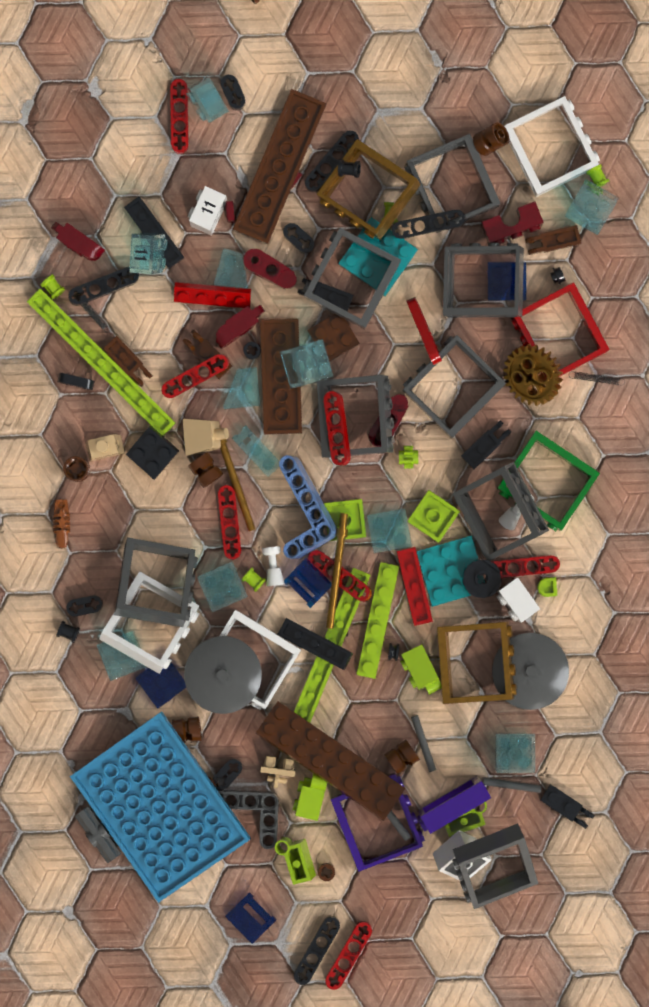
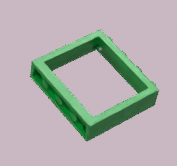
[497,431,600,532]

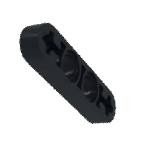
[305,130,359,192]
[392,210,466,239]
[68,267,139,306]
[294,916,340,985]

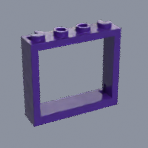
[330,773,425,872]
[417,776,491,834]

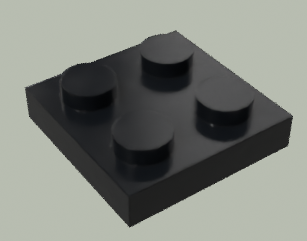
[126,426,179,480]

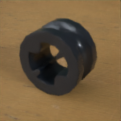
[243,342,261,360]
[388,643,399,661]

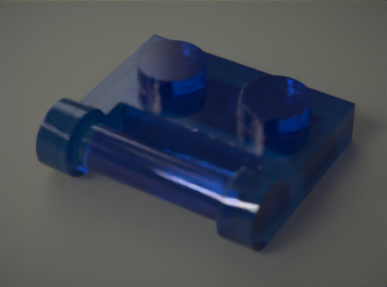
[284,558,331,608]
[225,892,277,944]

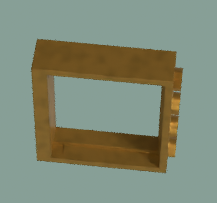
[317,139,421,240]
[437,622,517,704]

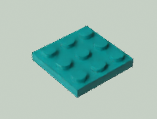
[338,217,418,297]
[416,536,485,607]

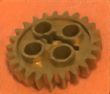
[503,344,563,406]

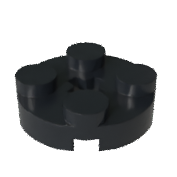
[462,560,501,598]

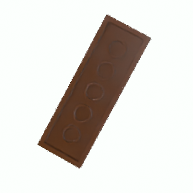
[260,319,302,435]

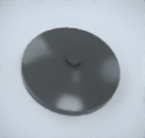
[492,633,569,710]
[184,636,262,714]

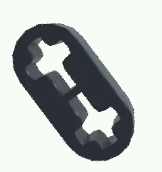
[221,75,246,111]
[283,223,315,254]
[57,373,95,390]
[66,595,103,617]
[213,759,243,791]

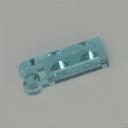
[232,425,280,477]

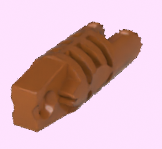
[53,499,70,549]

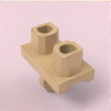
[260,756,296,788]

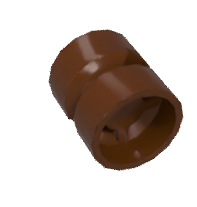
[473,122,509,156]
[188,452,223,488]
[63,456,91,482]
[172,716,202,743]
[384,739,420,775]

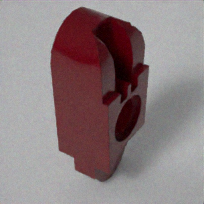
[51,222,105,261]
[243,249,297,289]
[216,305,265,349]
[368,394,409,447]

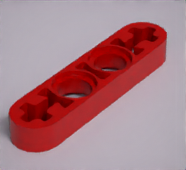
[170,79,189,154]
[406,297,442,365]
[161,354,230,398]
[324,391,351,466]
[218,485,241,560]
[308,550,372,602]
[493,555,560,578]
[325,921,372,990]

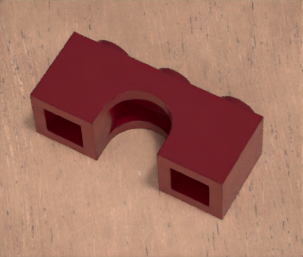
[481,201,544,245]

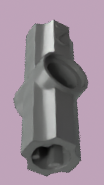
[75,806,122,863]

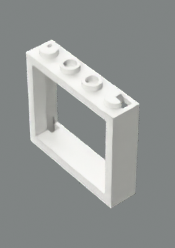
[504,96,600,197]
[99,571,199,674]
[220,610,301,710]

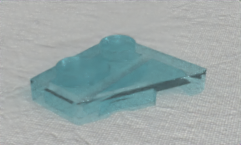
[213,248,248,289]
[223,367,260,409]

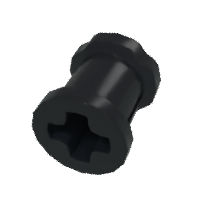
[338,159,361,178]
[56,621,80,643]

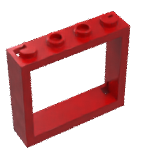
[511,282,610,377]

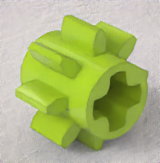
[399,446,418,469]

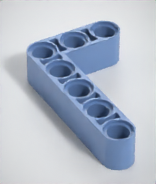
[279,455,337,559]

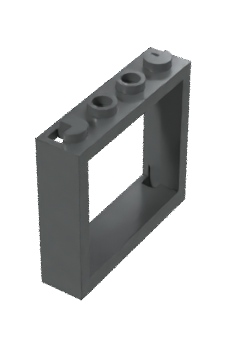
[404,134,501,233]
[303,228,401,329]
[443,243,524,318]
[403,335,506,439]
[317,375,395,458]
[452,462,549,561]
[114,537,198,627]
[452,823,539,909]

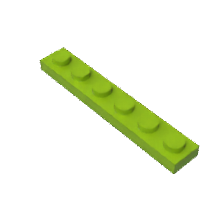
[357,562,399,679]

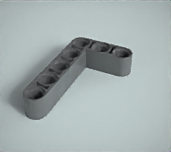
[218,790,279,849]

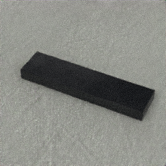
[124,196,184,269]
[277,618,353,670]

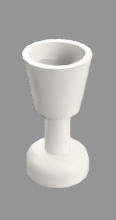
[499,495,534,530]
[262,546,285,587]

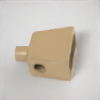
[183,419,229,456]
[85,434,125,462]

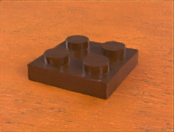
[307,314,360,363]

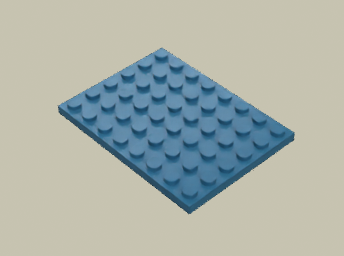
[70,711,251,903]

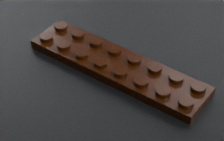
[233,89,327,244]
[256,701,406,821]

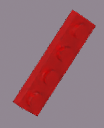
[174,282,251,308]
[396,547,433,626]

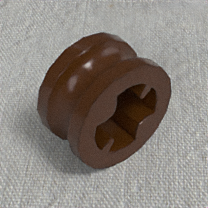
[318,863,335,881]

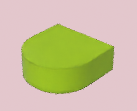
[537,577,557,597]

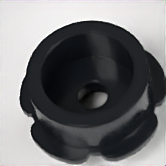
[550,267,566,285]

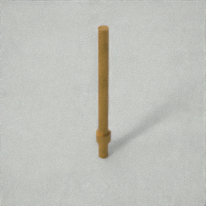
[218,421,256,532]
[326,513,348,629]

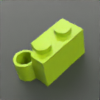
[400,644,442,695]
[293,773,327,821]
[445,802,487,838]
[275,837,316,885]

